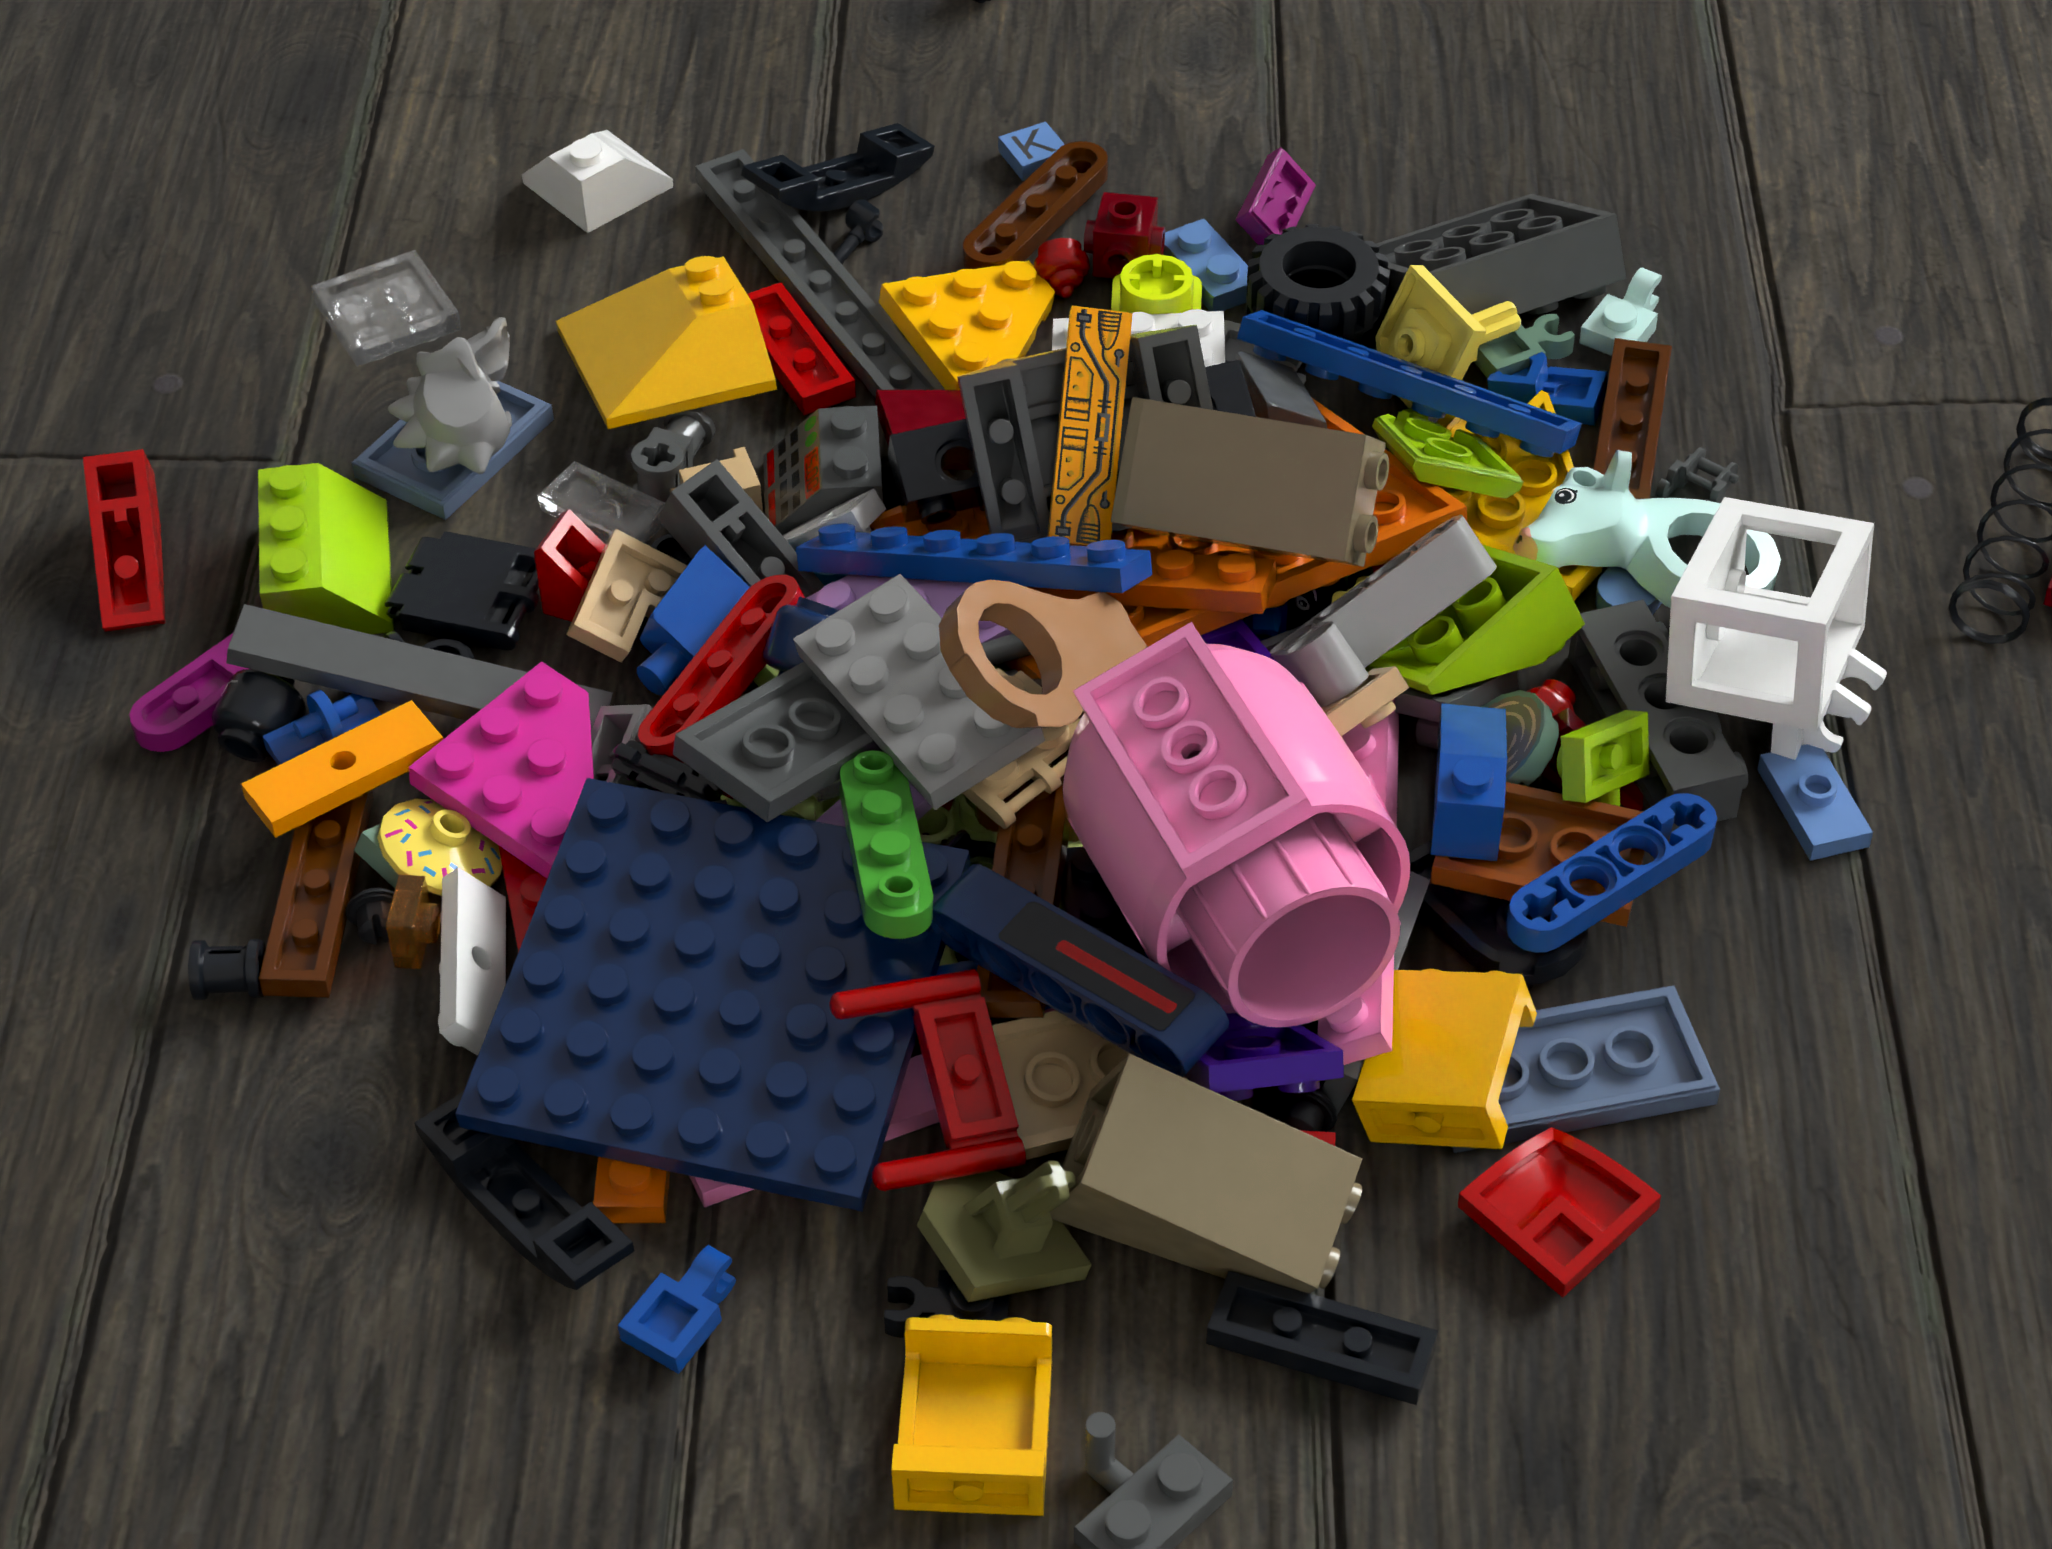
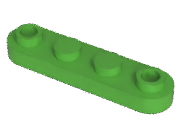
[839,750,933,939]

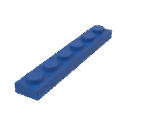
[1237,310,1582,457]
[796,523,1152,593]

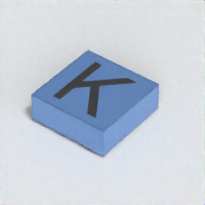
[998,122,1065,181]

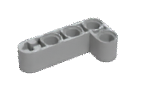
[1269,514,1497,707]

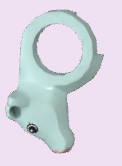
[1513,450,1781,608]

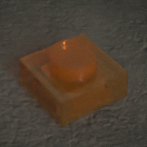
[386,875,440,969]

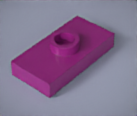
[1235,147,1316,245]

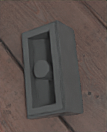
[1236,351,1327,428]

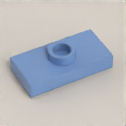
[1757,744,1873,861]

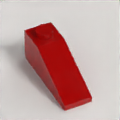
[83,449,166,632]

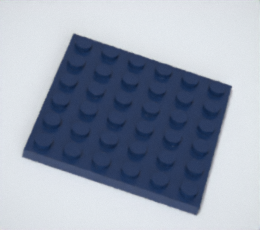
[455,778,971,1212]

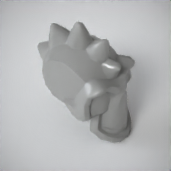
[387,317,512,474]

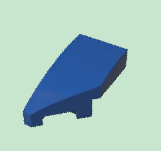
[1487,352,1608,426]

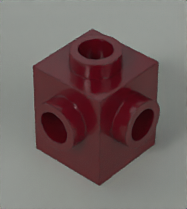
[1084,192,1165,278]

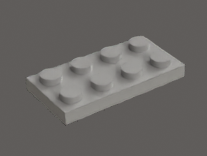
[793,574,1045,810]

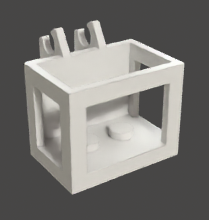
[1666,497,1887,760]

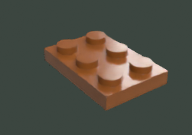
[1431,782,1646,927]

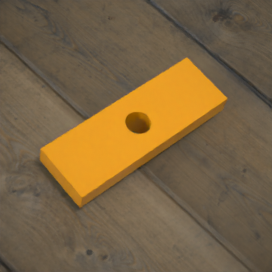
[241,700,444,838]

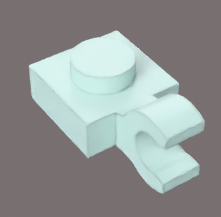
[1579,268,1662,356]

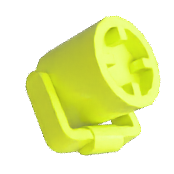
[1111,254,1202,314]

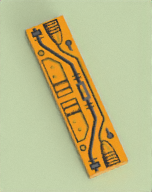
[1047,305,1133,546]

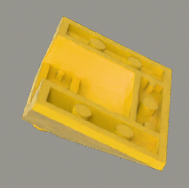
[556,256,777,429]

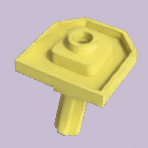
[1375,265,1521,408]

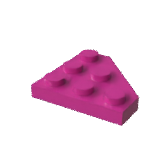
[409,662,594,878]

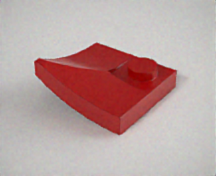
[1457,1127,1661,1298]

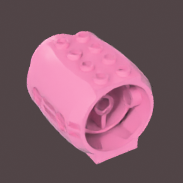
[1063,622,1410,1028]

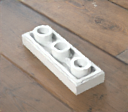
[438,867,506,1055]

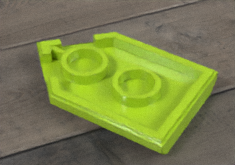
[1372,408,1524,499]

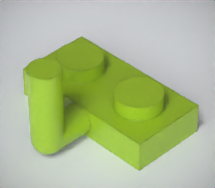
[1557,710,1650,806]

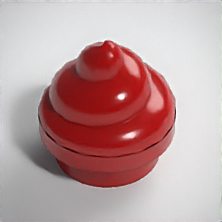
[1034,238,1090,298]

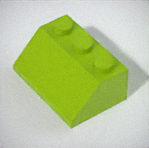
[258,463,394,634]

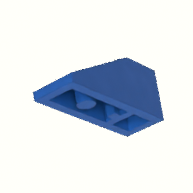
[1431,703,1507,861]

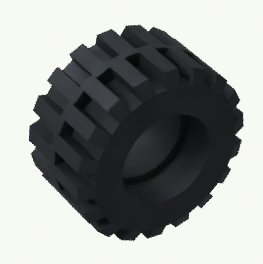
[1245,224,1390,367]

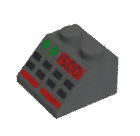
[763,405,883,536]

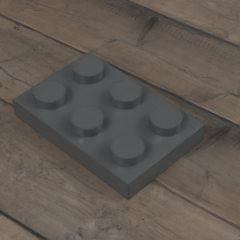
[673,662,883,822]

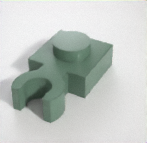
[1474,314,1575,378]

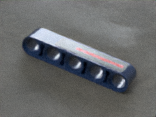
[930,864,1229,1077]

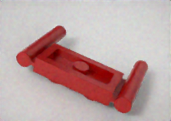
[829,969,1026,1191]

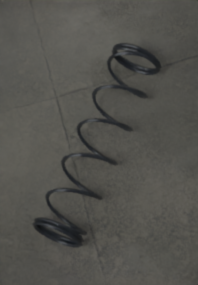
[1948,397,2052,644]

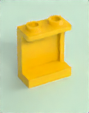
[1352,969,1537,1149]
[891,1314,1052,1516]

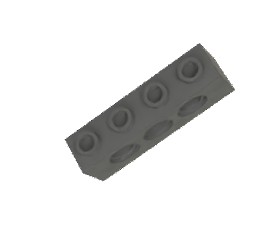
[1568,599,1748,831]

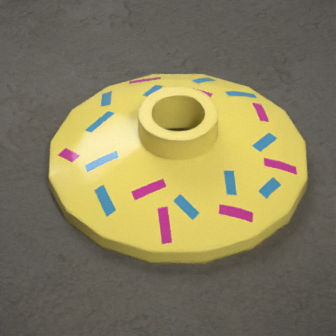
[377,799,502,896]

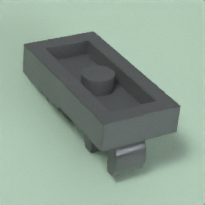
[1395,670,1518,749]

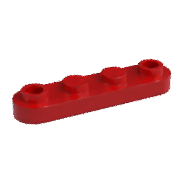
[638,574,805,763]

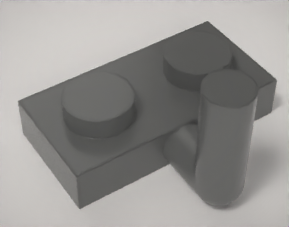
[1074,1412,1233,1549]

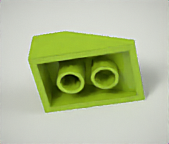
[1365,545,1585,695]

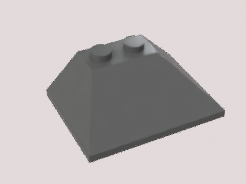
[957,325,1213,543]

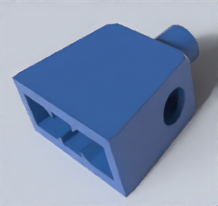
[637,545,750,696]

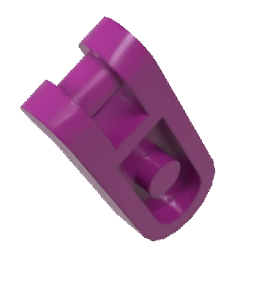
[129,632,248,752]

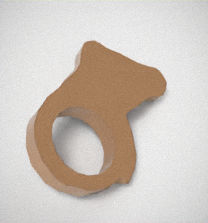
[939,580,1148,728]

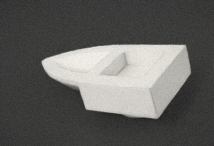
[783,489,886,550]

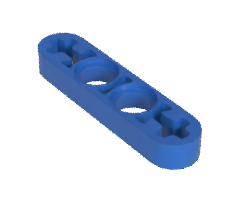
[1506,793,1717,953]

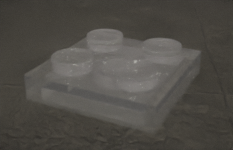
[311,250,461,367]

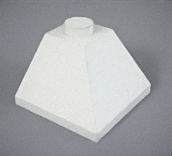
[522,130,673,233]

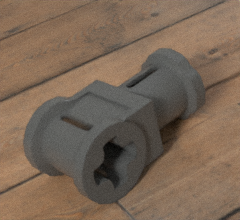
[631,408,716,517]

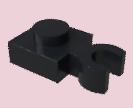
[884,1270,1011,1338]

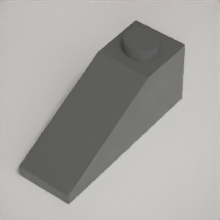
[658,459,824,598]

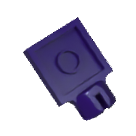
[1184,1013,1344,1101]

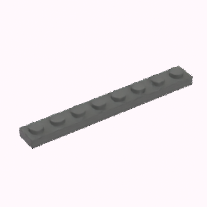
[695,149,945,398]

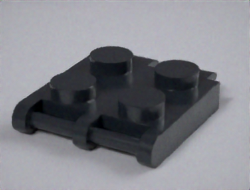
[384,531,539,651]

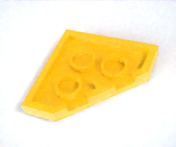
[879,260,1055,390]

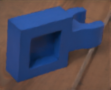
[617,1245,736,1374]

